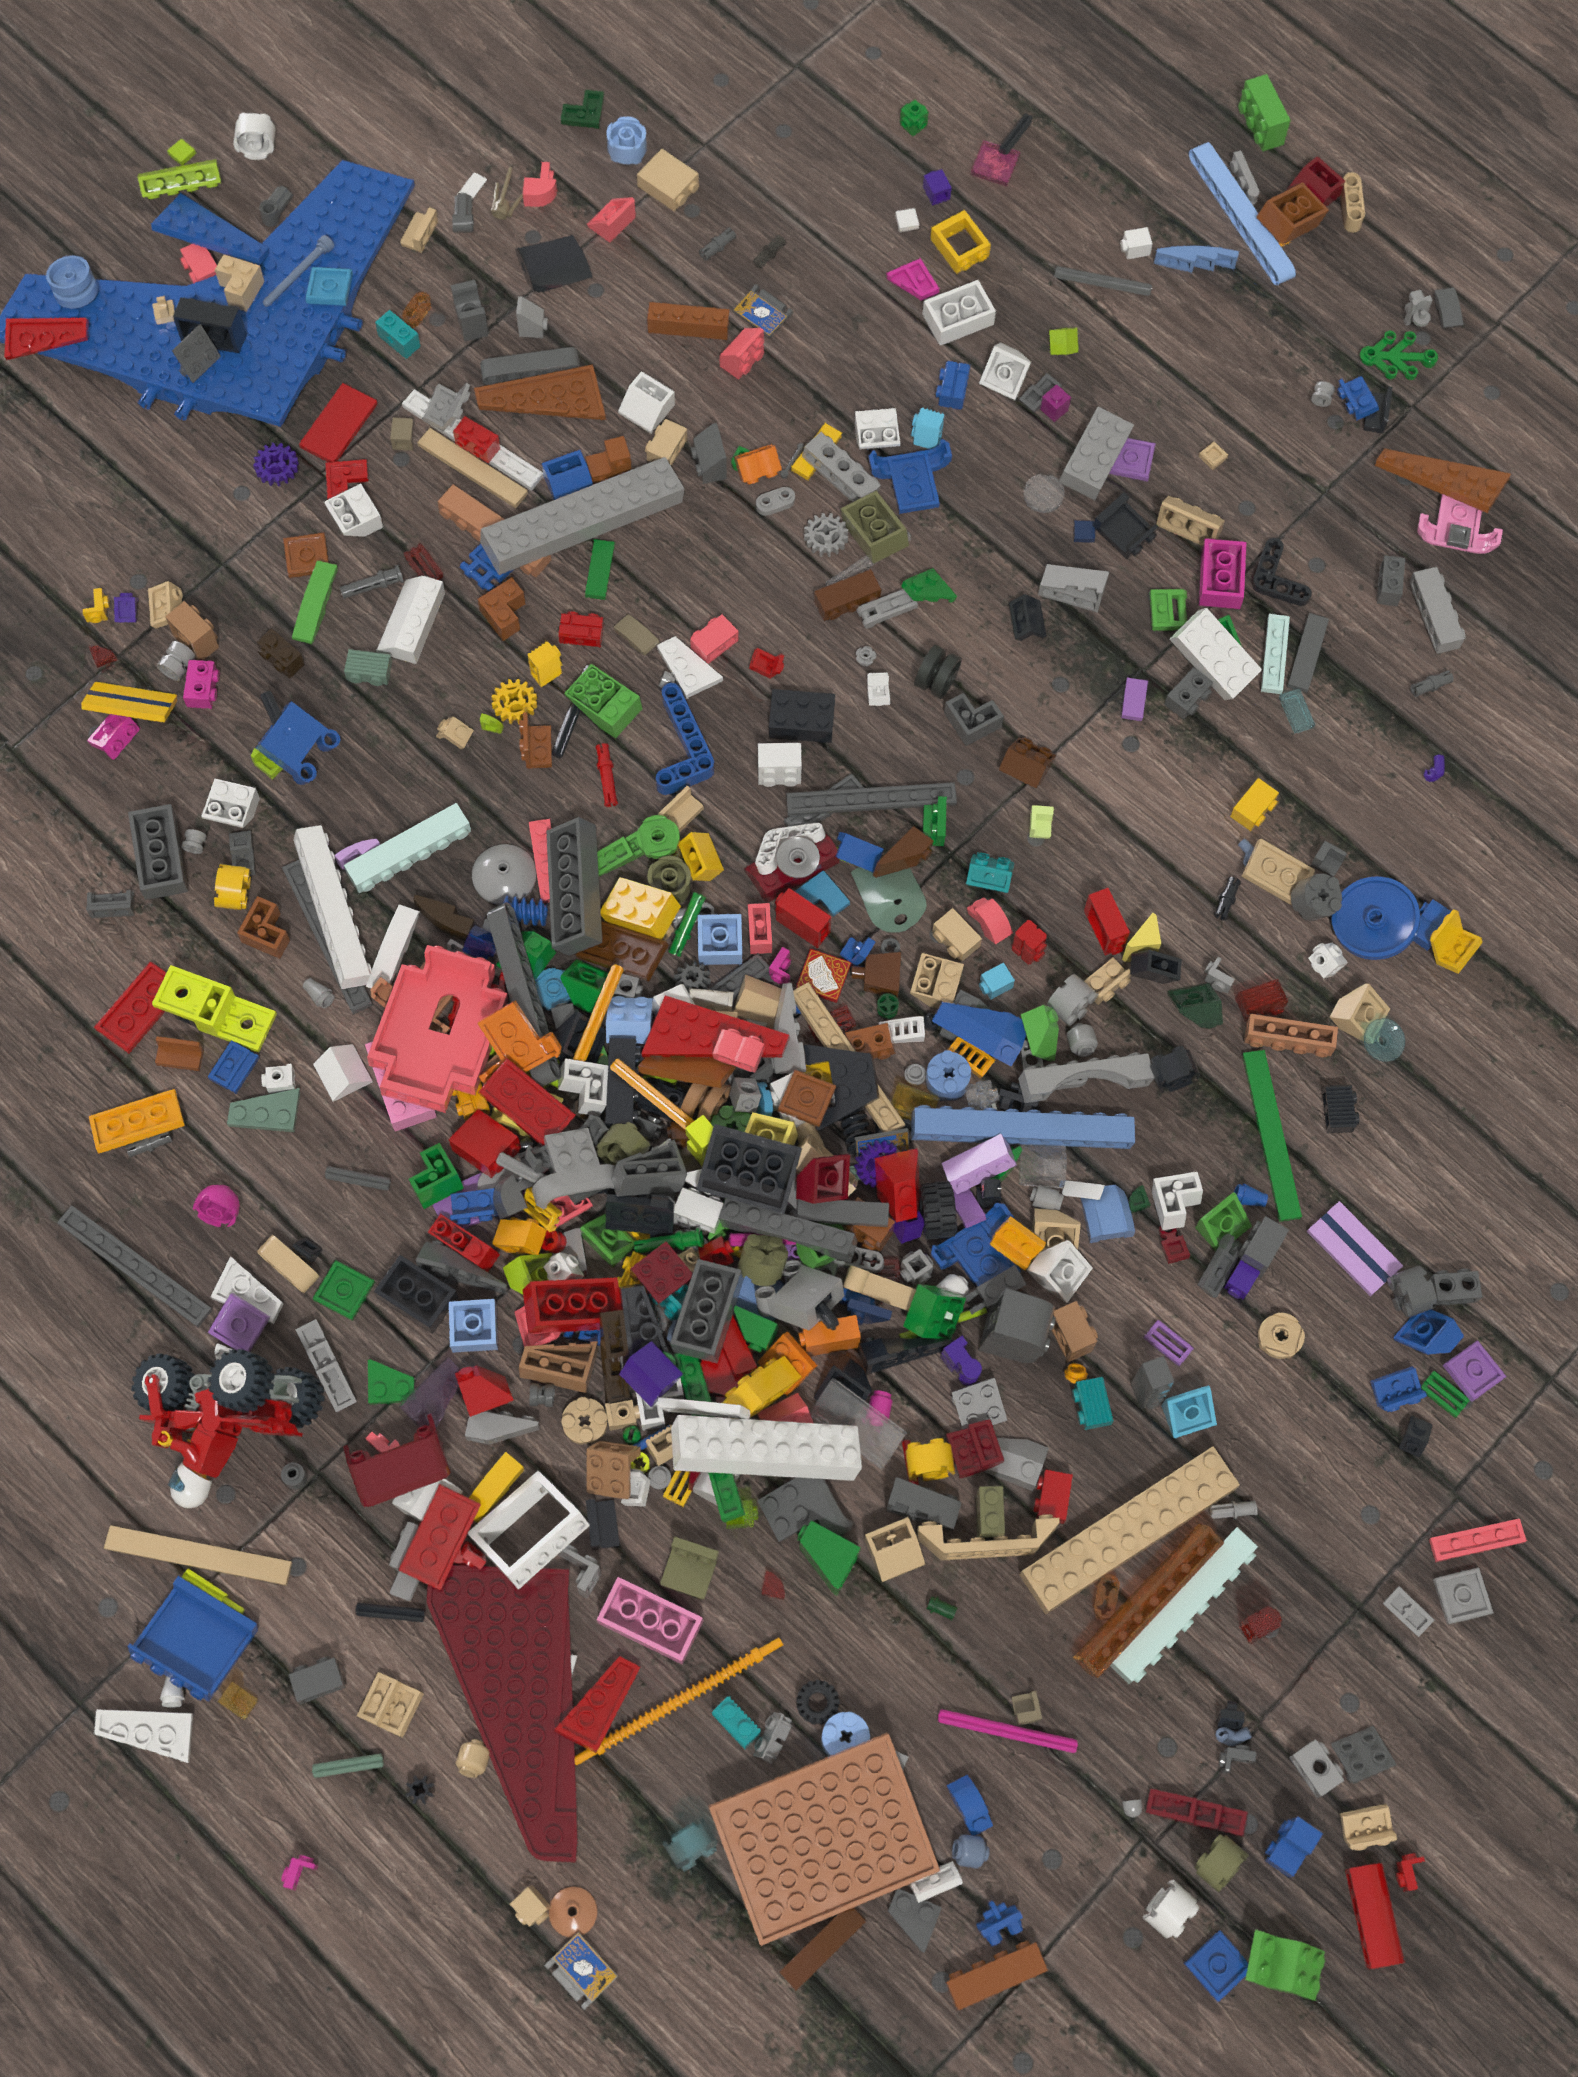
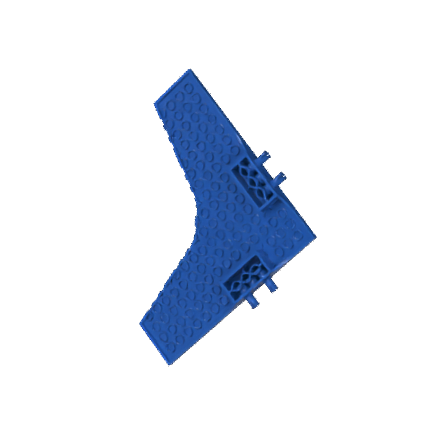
[0,160,415,427]

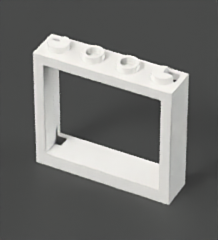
[468,1471,590,1589]

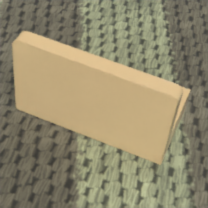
[400,207,438,253]
[658,786,704,832]

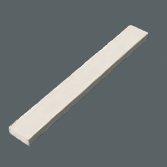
[402,389,543,491]

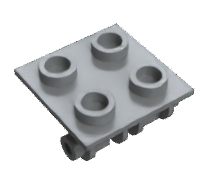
[951,1378,1007,1429]

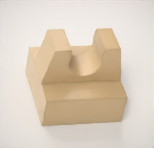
[152,296,175,325]

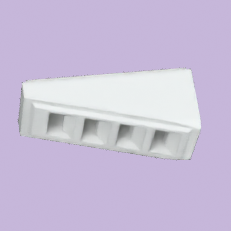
[879,1016,925,1043]

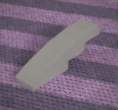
[296,1319,357,1412]

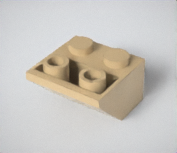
[910,953,964,1009]
[864,1517,925,1582]

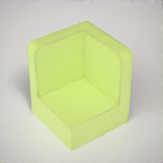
[1029,805,1054,839]

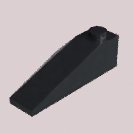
[858,1337,953,1375]

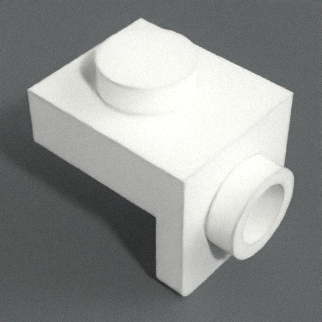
[867,673,890,706]
[621,1469,651,1506]

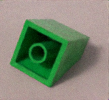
[797,1521,861,1596]

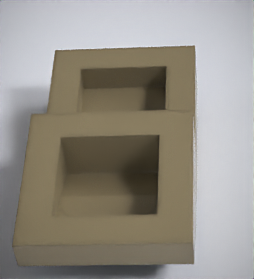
[613,614,659,656]

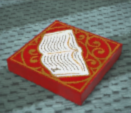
[796,949,852,1003]

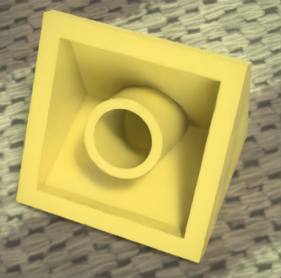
[1122,913,1161,962]

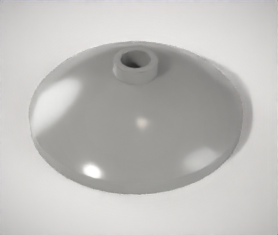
[472,844,537,905]

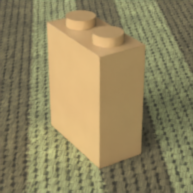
[637,149,699,211]

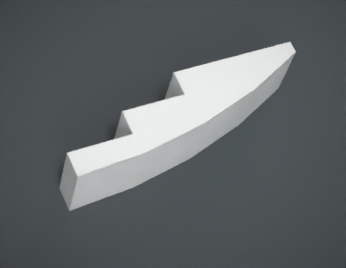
[366,904,420,988]

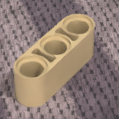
[1340,172,1365,232]
[256,1235,320,1293]

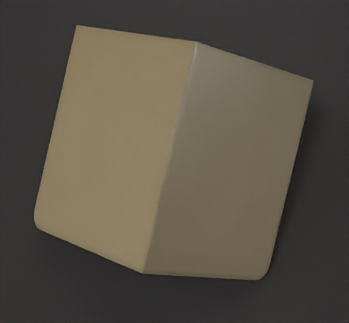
[390,417,414,451]
[1011,1691,1042,1726]

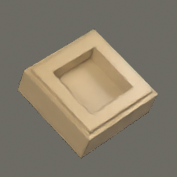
[1199,442,1228,470]

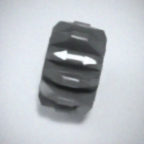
[674,961,711,993]

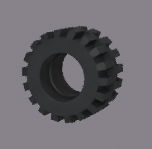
[919,1181,957,1240]

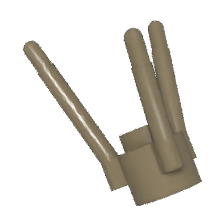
[491,167,523,220]

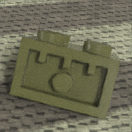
[660,1537,719,1600]

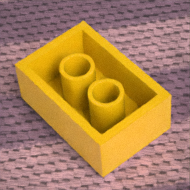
[601,877,681,940]
[722,1356,801,1419]

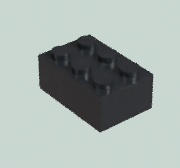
[173,297,247,353]
[769,689,836,743]
[374,1255,458,1334]

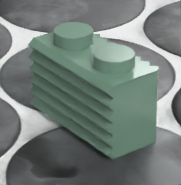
[344,649,392,686]

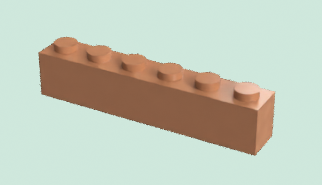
[437,484,551,577]

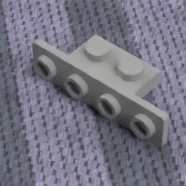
[389,1522,419,1601]

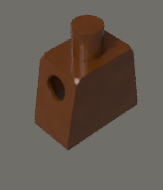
[851,952,901,999]

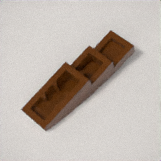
[779,1907,866,1991]

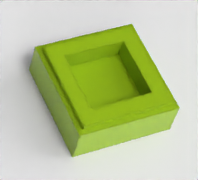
[167,139,196,166]

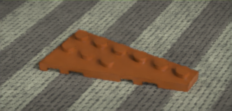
[474,365,606,420]
[1375,449,1511,513]

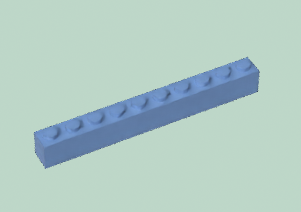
[911,1105,1135,1149]

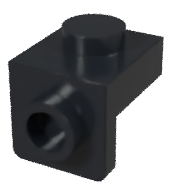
[1399,1415,1433,1457]

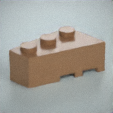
[519,1341,598,1393]

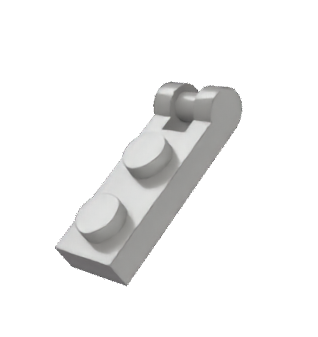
[1230,151,1259,207]
[856,589,918,629]

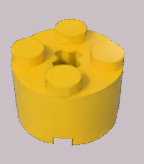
[214,864,251,910]
[905,1438,955,1481]

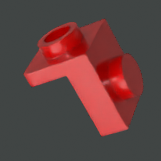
[749,648,784,679]
[1396,1853,1425,1892]

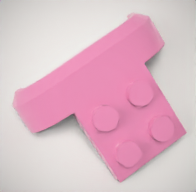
[1417,494,1503,554]

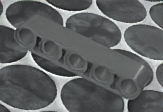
[480,347,580,385]

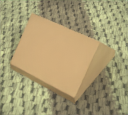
[733,975,782,1029]

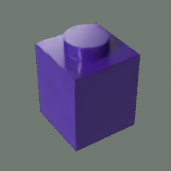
[923,169,952,206]
[893,1211,924,1244]
[1224,1260,1260,1300]

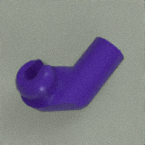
[1424,755,1445,782]

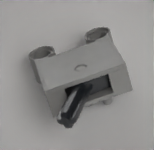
[755,1260,844,1331]

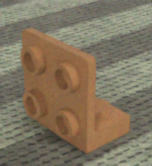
[587,1441,641,1499]

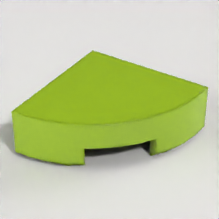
[480,713,504,734]

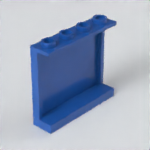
[128,1576,258,1702]

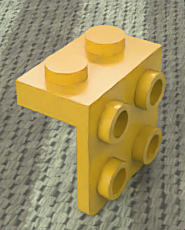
[1430,909,1483,974]

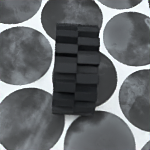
[796,1680,839,1725]

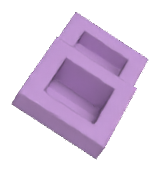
[334,839,380,870]

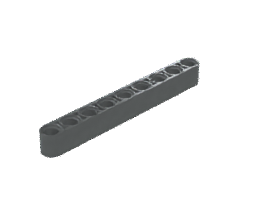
[487,902,561,1087]

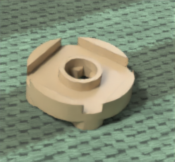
[1258,1313,1305,1359]
[561,1397,608,1445]

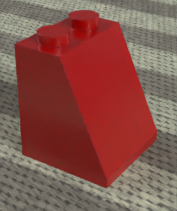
[875,1148,920,1222]

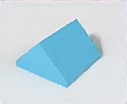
[1161,1385,1217,1438]

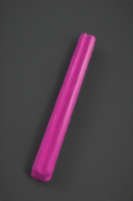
[938,1709,1078,1753]

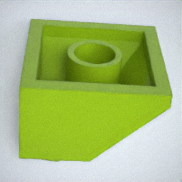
[503,1253,553,1294]

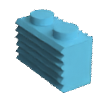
[911,407,944,449]

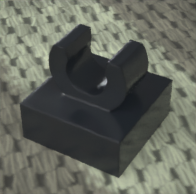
[1217,1701,1245,1731]

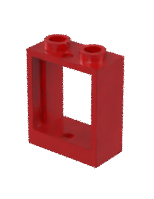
[1084,888,1130,956]

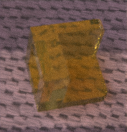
[218,1682,258,1720]

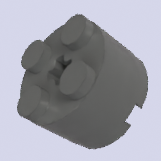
[1291,874,1342,921]
[1387,1265,1437,1317]

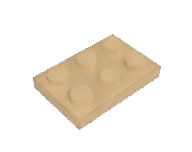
[1241,839,1315,905]

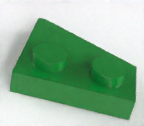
[901,568,957,603]
[368,1359,415,1405]

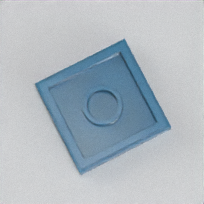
[306,267,353,306]

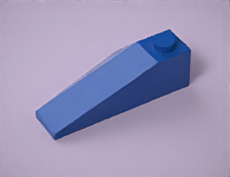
[932,1001,1026,1066]

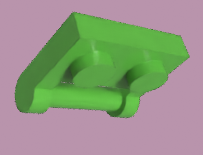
[1150,589,1187,631]

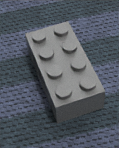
[1059,407,1134,500]

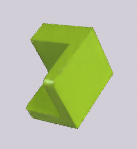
[1049,328,1078,355]

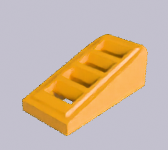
[948,1037,995,1079]

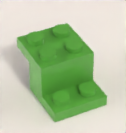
[1245,1930,1325,2001]

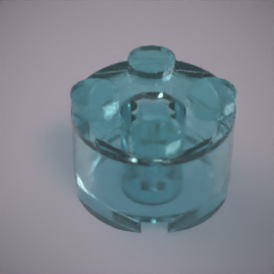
[662,1817,719,1872]

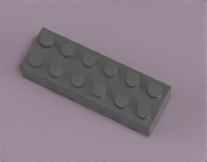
[546,817,602,956]

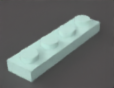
[1261,614,1290,694]

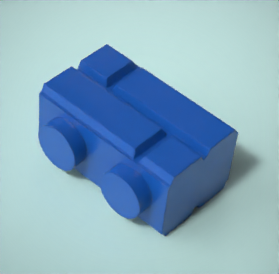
[936,361,970,410]

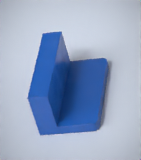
[836,832,884,872]

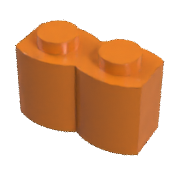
[734,444,782,484]

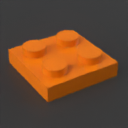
[757,1332,817,1396]

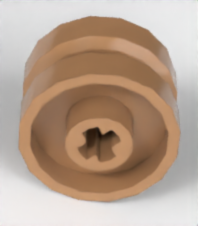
[681,1083,731,1123]

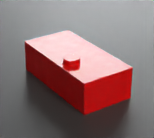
[523,1277,622,1334]

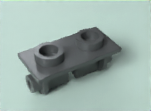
[634,1108,665,1140]

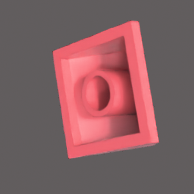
[587,197,636,243]

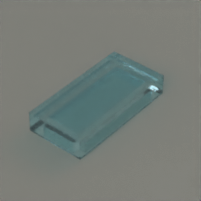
[1279,689,1315,734]

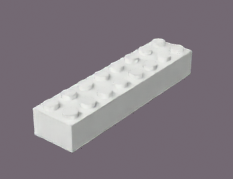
[671,1415,862,1481]

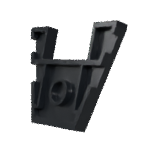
[804,1045,880,1131]

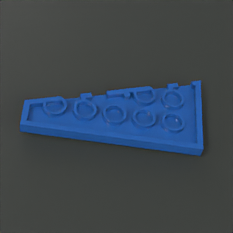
[151,193,269,265]

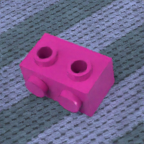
[183,660,220,709]

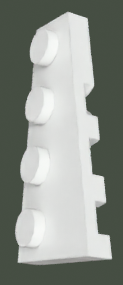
[94,1709,194,1763]

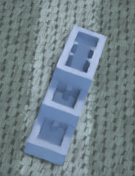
[1154,246,1239,273]

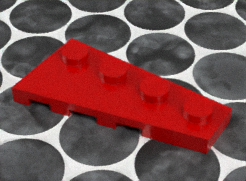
[554,1656,640,1753]

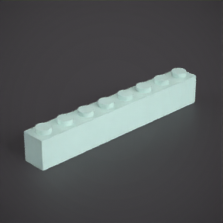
[1109,1527,1258,1684]

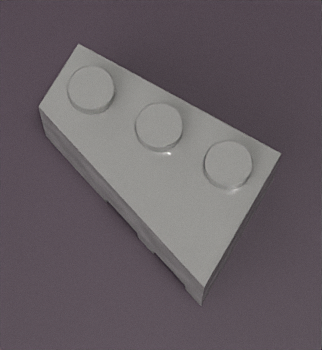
[1038,564,1109,613]

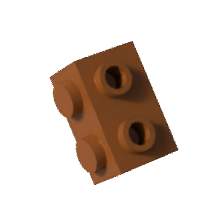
[845,1023,896,1060]

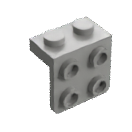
[422,383,471,431]

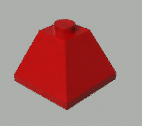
[455,1365,514,1417]

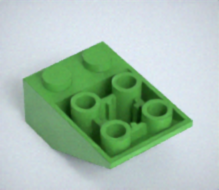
[564,664,642,739]

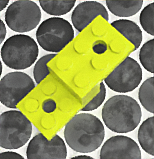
[152,965,277,1053]

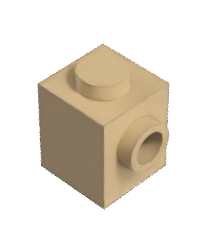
[510,1885,552,1926]

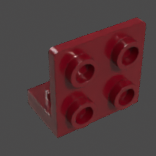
[630,1242,693,1304]

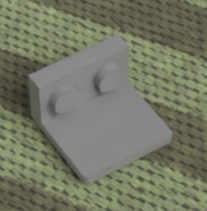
[558,1545,601,1599]

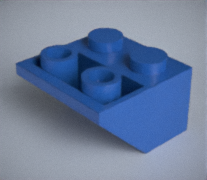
[542,450,593,500]

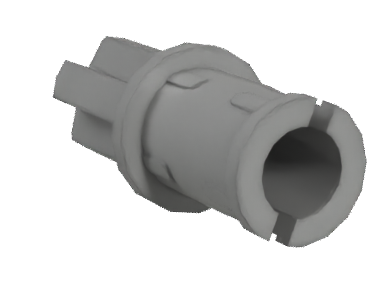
[1210,1500,1257,1519]

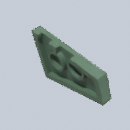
[227,1088,301,1132]

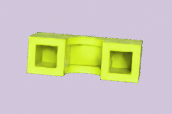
[685,1115,713,1167]

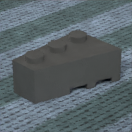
[611,1140,687,1197]

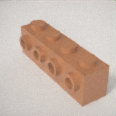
[1244,1014,1338,1057]

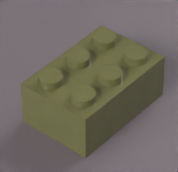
[841,491,909,564]

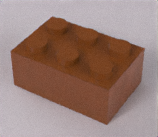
[1256,183,1329,245]

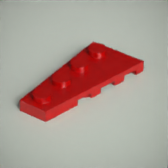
[4,318,89,360]

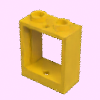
[930,210,991,274]

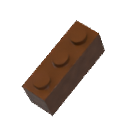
[814,569,881,621]

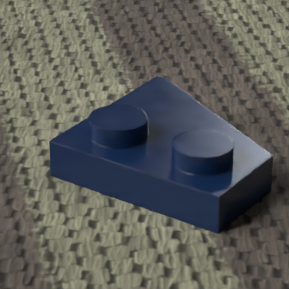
[846,1298,892,1325]

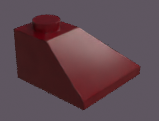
[796,1154,850,1204]

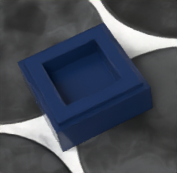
[1074,520,1095,543]

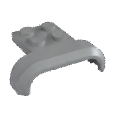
[532,1128,617,1209]

